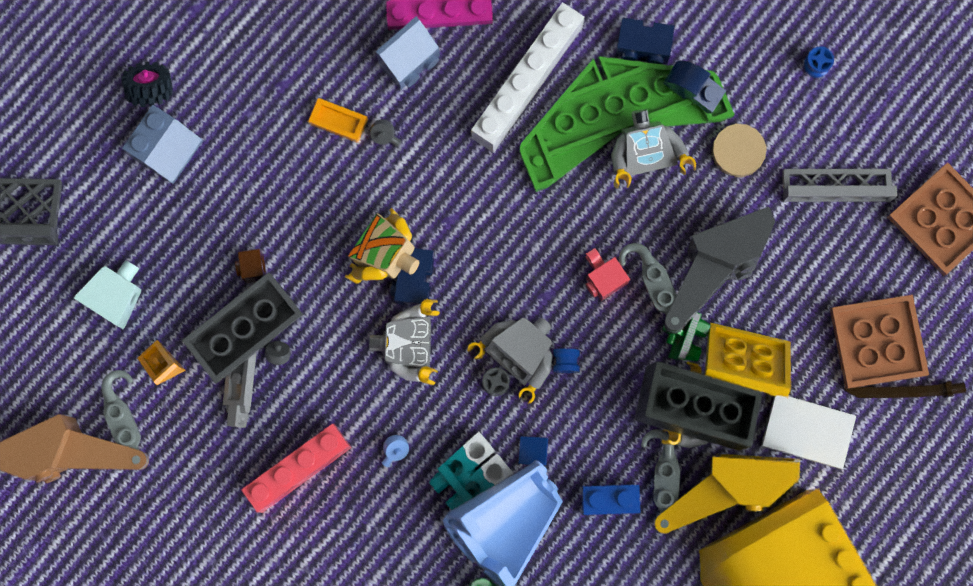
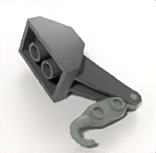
[619,207,775,334]

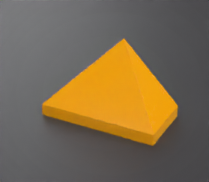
[137,340,186,385]

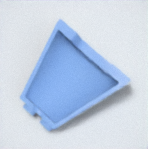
[443,460,563,586]

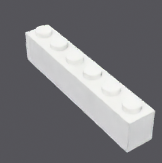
[471,2,584,153]

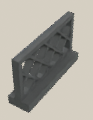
[0,178,62,245]

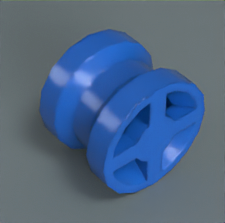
[804,46,834,78]
[553,349,580,373]

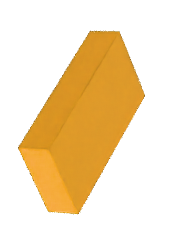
[308,98,368,143]

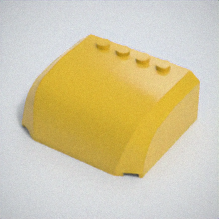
[699,489,876,586]

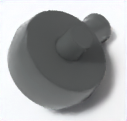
[370,119,401,147]
[263,341,291,365]

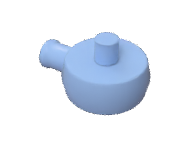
[382,435,409,467]

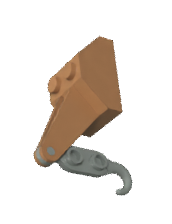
[0,370,149,484]

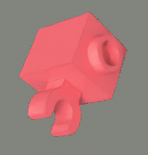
[585,248,630,301]

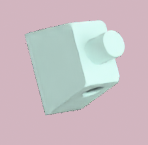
[74,260,141,329]

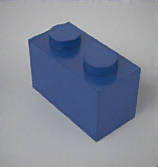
[581,485,640,515]

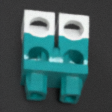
[429,432,514,510]

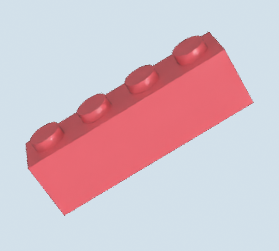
[241,423,352,513]

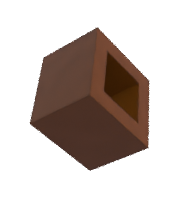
[235,249,267,283]

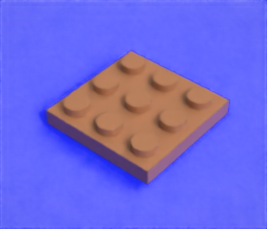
[887,162,973,276]
[830,295,929,389]

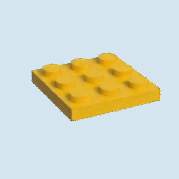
[705,323,791,398]

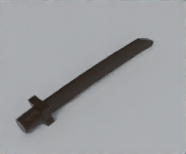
[844,381,966,398]

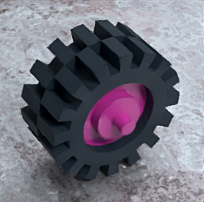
[121,62,173,107]

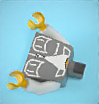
[369,299,439,385]

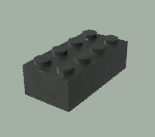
[634,361,762,451]

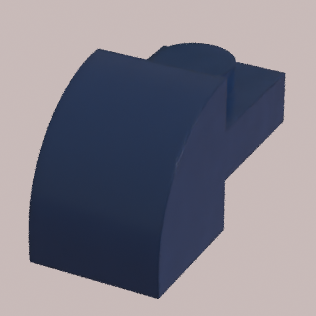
[663,60,726,113]

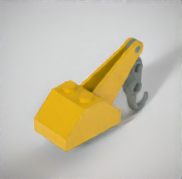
[641,429,800,534]

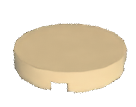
[712,124,766,177]

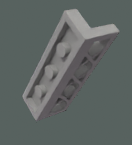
[782,169,897,202]

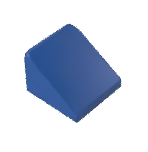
[518,436,548,466]

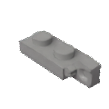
[223,353,256,428]

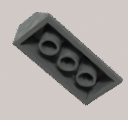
[182,272,303,384]

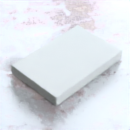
[761,396,856,469]

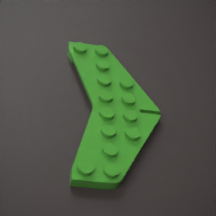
[520,56,734,192]

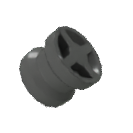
[482,367,510,397]

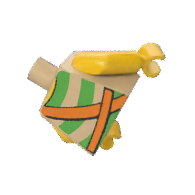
[345,208,419,284]

